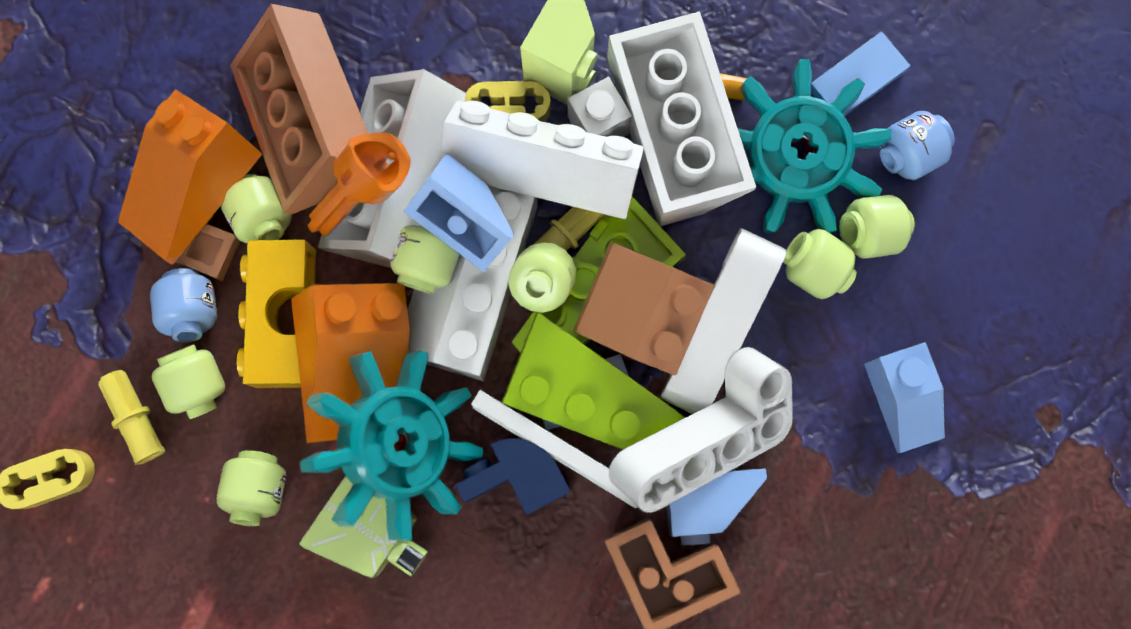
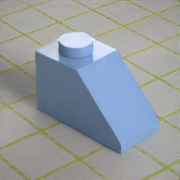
[403,154,514,272]
[864,342,945,453]
[666,469,767,545]

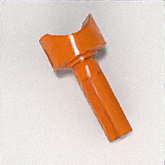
[307,133,411,237]

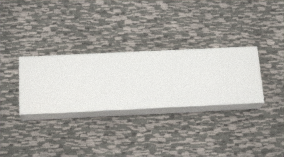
[471,390,638,508]

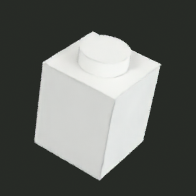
[567,76,632,137]

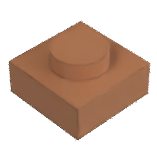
[175,224,240,281]

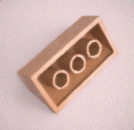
[230,4,368,214]

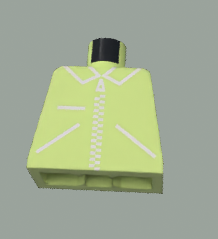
[299,476,428,578]

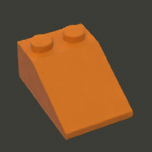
[118,89,262,265]
[291,283,410,443]

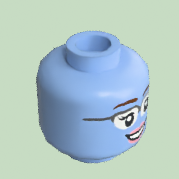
[880,111,955,180]
[150,268,218,342]

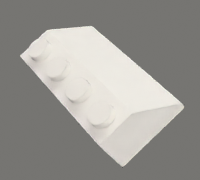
[607,11,756,226]
[318,69,467,267]
[439,101,644,219]
[408,185,538,382]

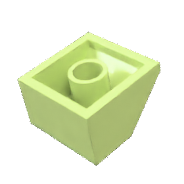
[520,0,598,105]

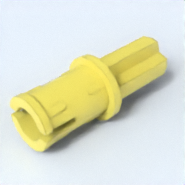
[534,207,605,251]
[99,370,165,465]

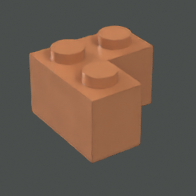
[603,519,741,629]

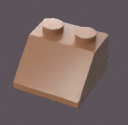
[573,242,715,376]

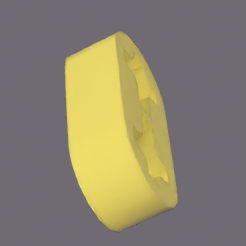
[464,81,551,122]
[0,449,95,509]

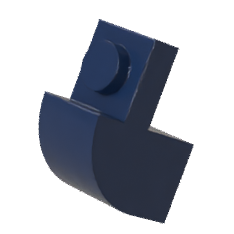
[456,439,571,515]

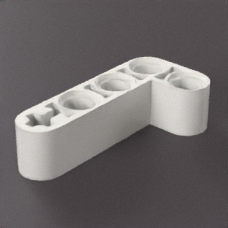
[660,228,786,414]
[609,347,792,512]

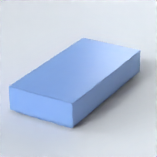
[810,31,910,117]

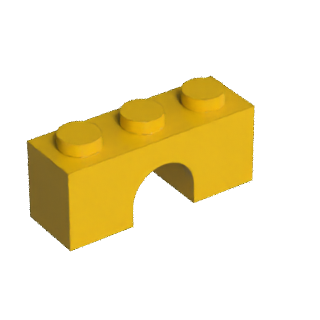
[237,240,316,388]

